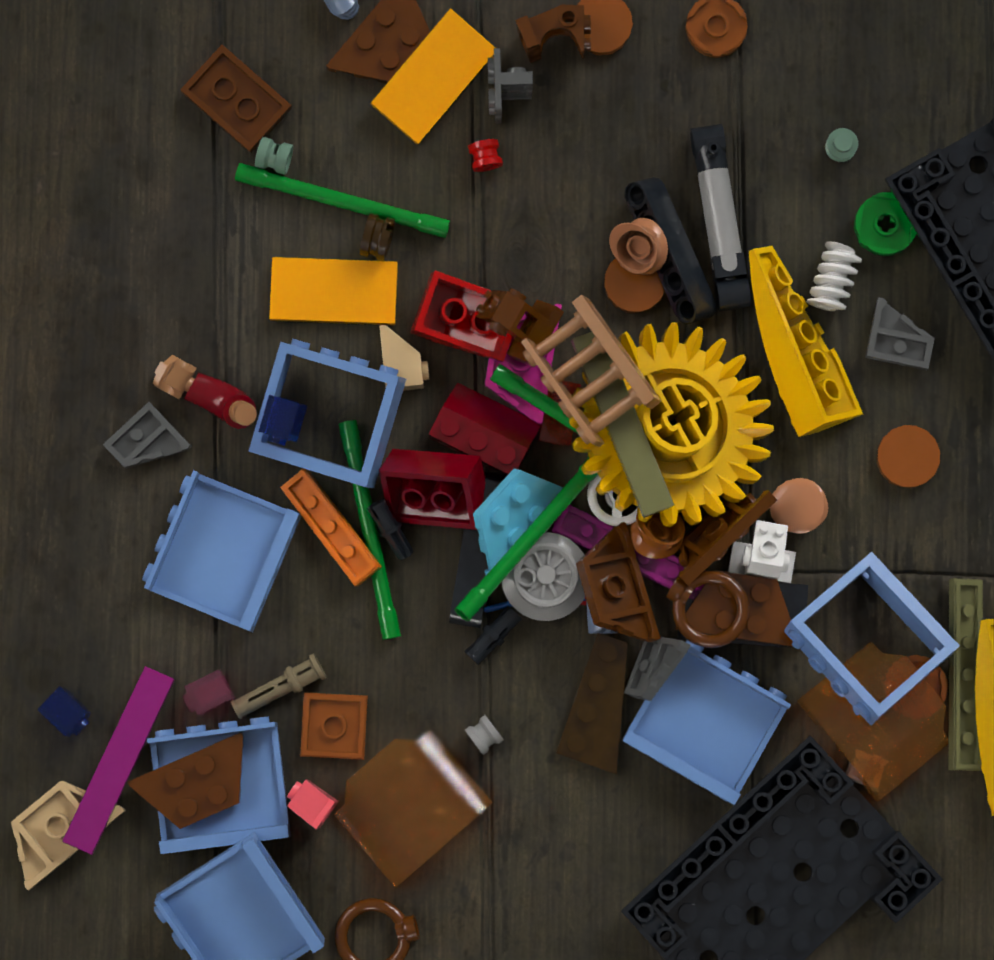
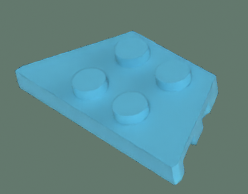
[473,469,563,575]

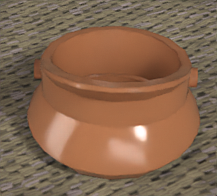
[609,218,668,275]
[770,478,829,534]

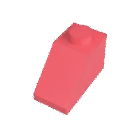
[287,779,339,829]

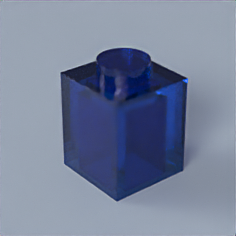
[258,395,308,446]
[37,686,91,736]

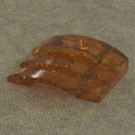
[797,642,949,801]
[334,730,493,888]

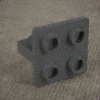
[488,48,533,124]

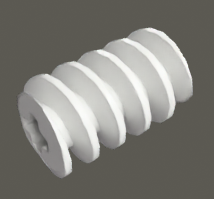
[806,241,862,311]

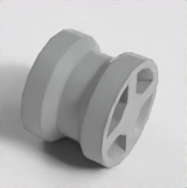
[465,715,504,755]

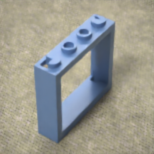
[249,338,406,488]
[784,552,960,726]

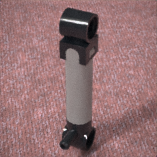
[690,124,751,312]

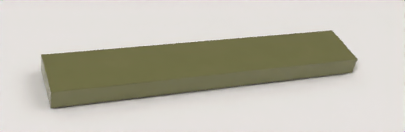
[571,332,674,518]
[948,578,983,771]

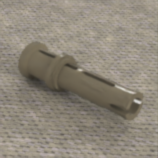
[231,653,327,719]

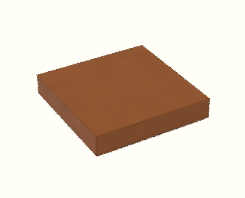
[300,693,368,760]

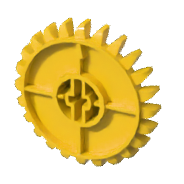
[569,322,774,527]

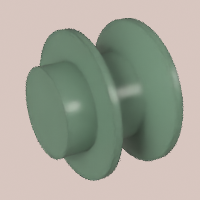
[825,128,858,162]

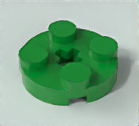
[854,192,916,256]

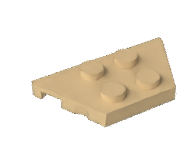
[11,780,126,891]

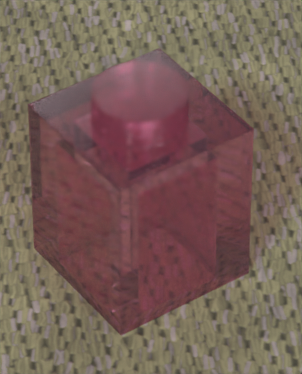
[183,669,236,716]

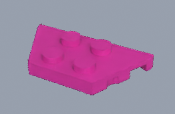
[485,304,562,425]

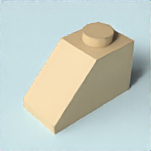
[379,325,429,391]

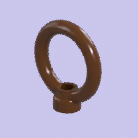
[666,571,750,648]
[335,898,420,960]

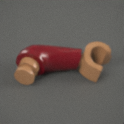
[153,355,257,429]

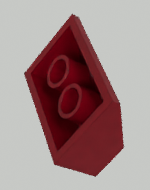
[428,382,542,476]
[379,449,486,530]

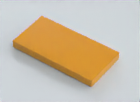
[370,8,495,144]
[269,257,398,325]

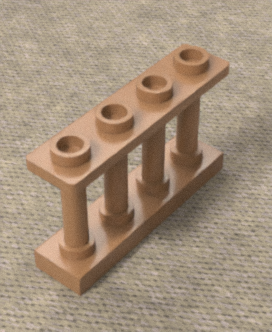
[521,295,662,447]

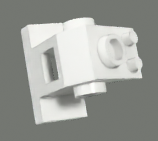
[727,520,796,583]

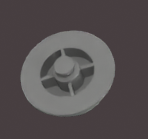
[502,532,585,621]

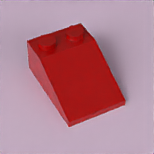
[410,270,512,362]

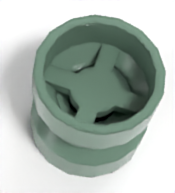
[255,137,294,175]

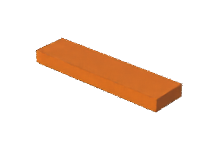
[280,468,382,587]

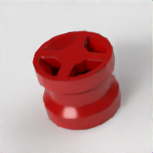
[468,139,503,172]

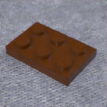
[180,45,292,154]

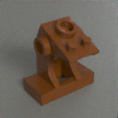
[515,4,591,63]
[476,288,564,366]

